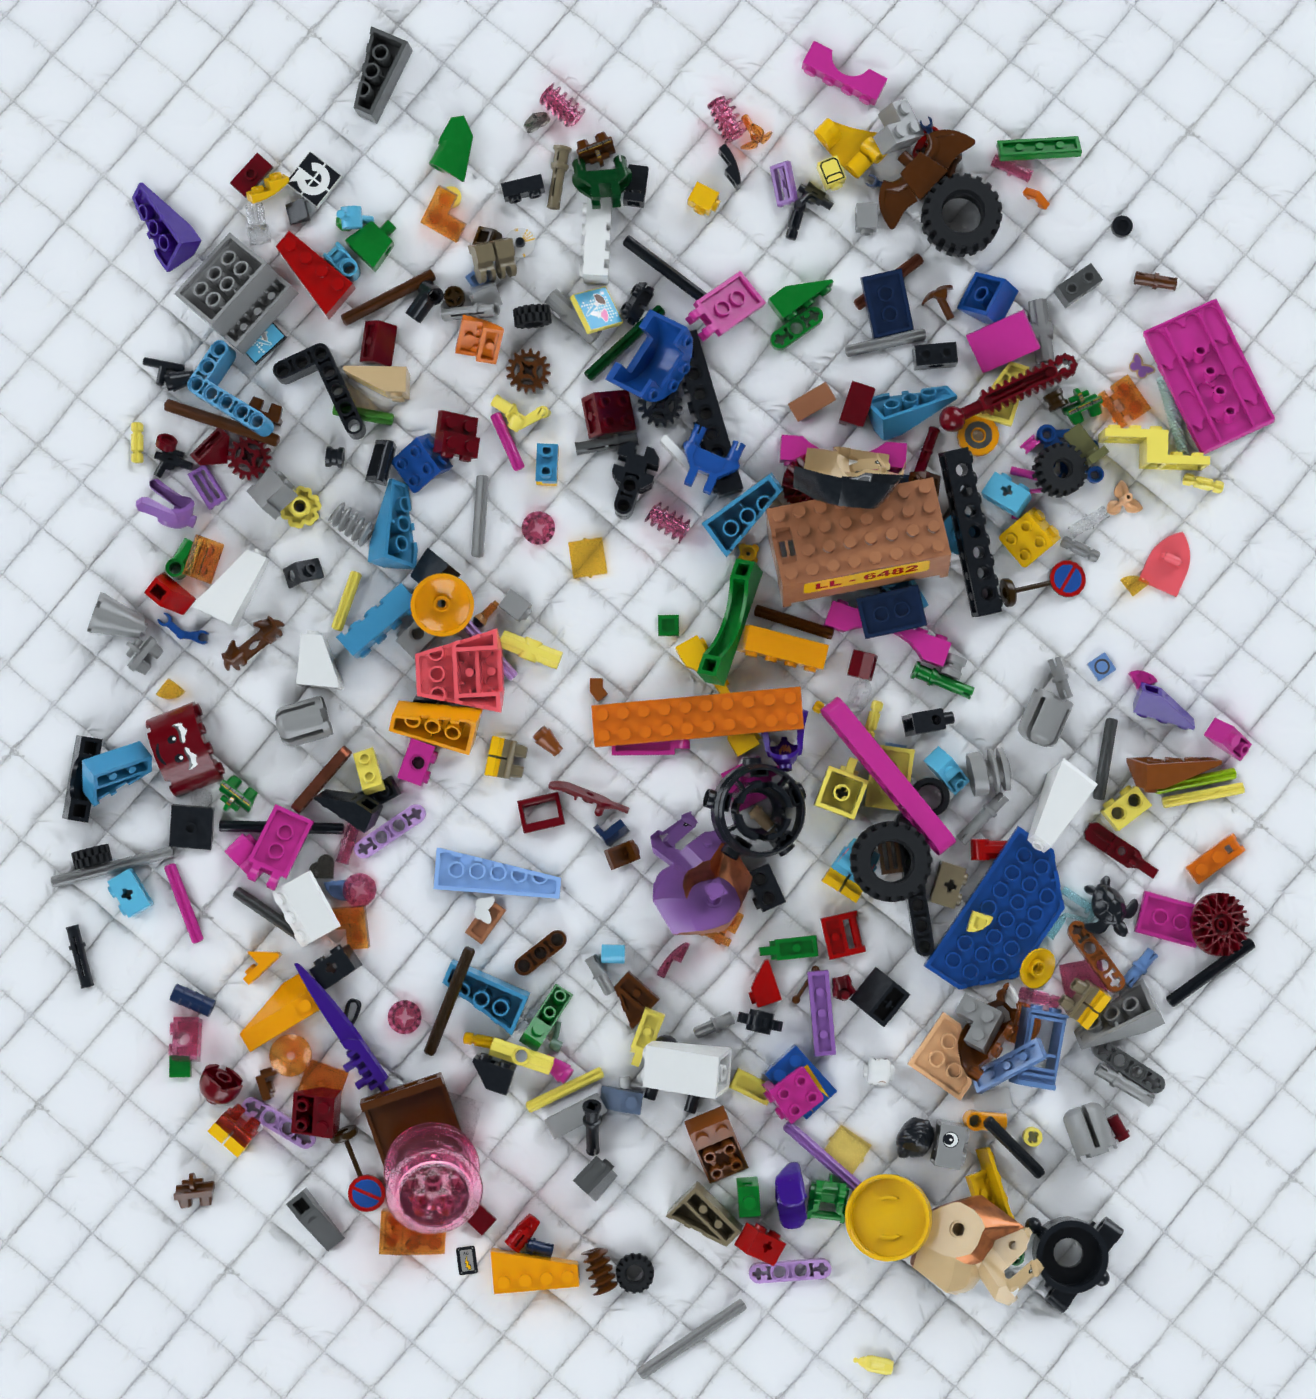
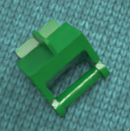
[806,1173,849,1224]

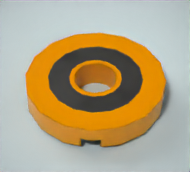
[957,416,999,457]

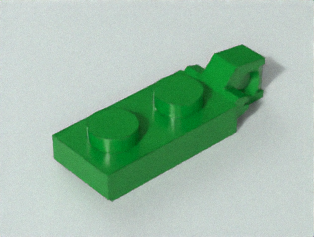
[759,935,819,961]

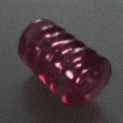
[539,83,586,127]
[707,96,747,144]
[644,501,691,544]

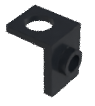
[283,558,324,589]

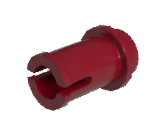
[1107,1113,1130,1142]

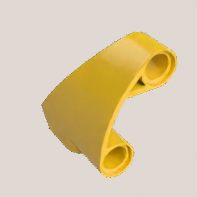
[814,118,887,179]

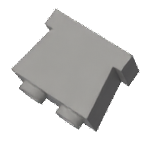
[247,467,298,520]

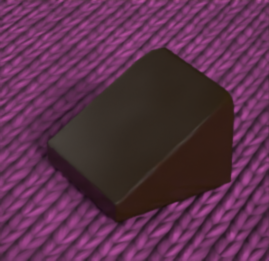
[472,226,502,245]

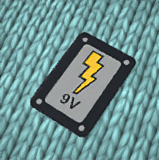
[456,1246,478,1275]

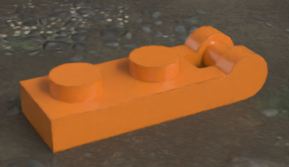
[1185,833,1246,884]

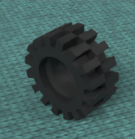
[513,304,552,329]
[71,844,113,870]
[616,1253,654,1294]

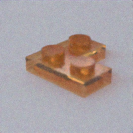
[420,185,467,243]
[331,905,370,949]

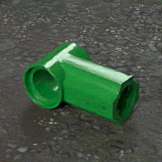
[165,538,201,580]

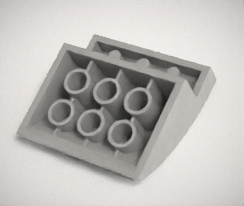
[174,233,299,355]

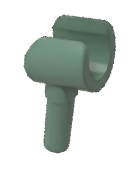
[550,1021,563,1052]

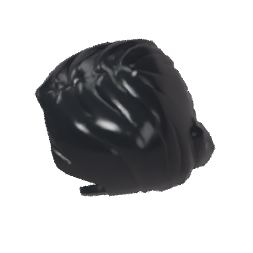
[895,1117,935,1158]

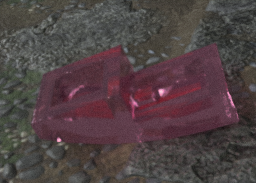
[656,942,690,978]

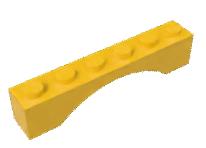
[675,635,761,757]

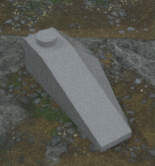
[1074,979,1165,1050]

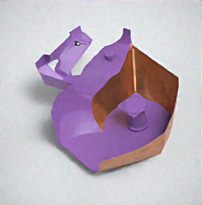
[650,811,753,935]

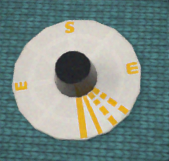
[506,228,536,258]

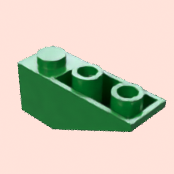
[768,279,834,322]
[519,984,573,1051]

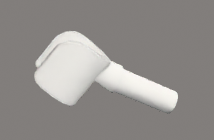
[619,1076,646,1090]

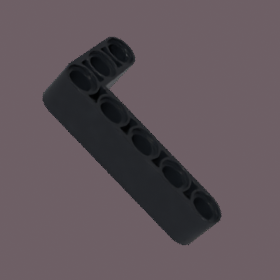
[273,343,366,440]

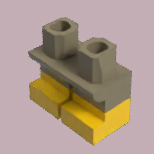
[484,736,528,779]
[1058,978,1112,1030]

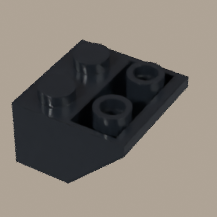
[849,967,911,1027]
[472,1052,516,1096]

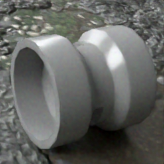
[940,653,967,680]

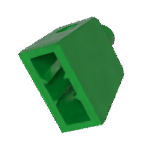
[345,220,397,272]
[736,1176,761,1219]

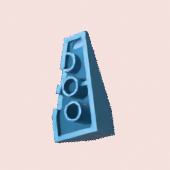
[868,386,957,441]

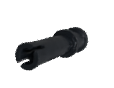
[582,1099,602,1156]

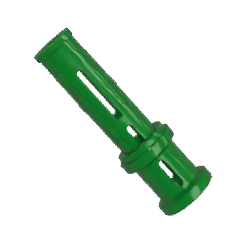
[910,661,975,699]

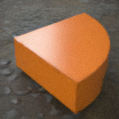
[1022,187,1050,210]

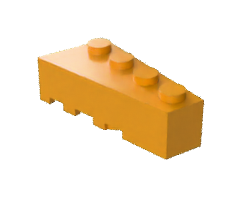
[736,625,829,673]

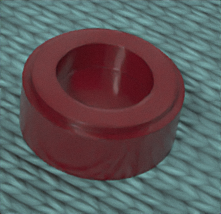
[155,433,178,452]

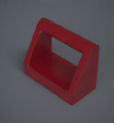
[517,792,565,834]

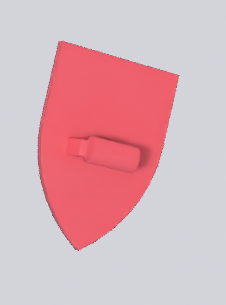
[1138,532,1190,597]

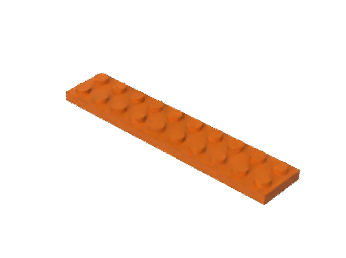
[591,687,804,748]

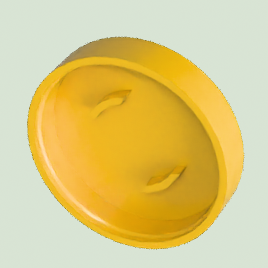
[845,1174,932,1262]

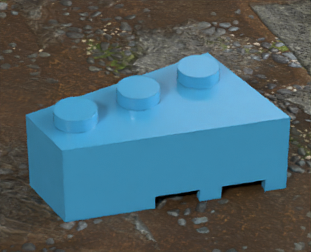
[82,741,152,807]

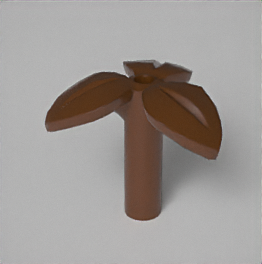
[922,285,954,320]

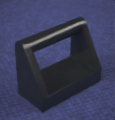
[365,440,397,486]

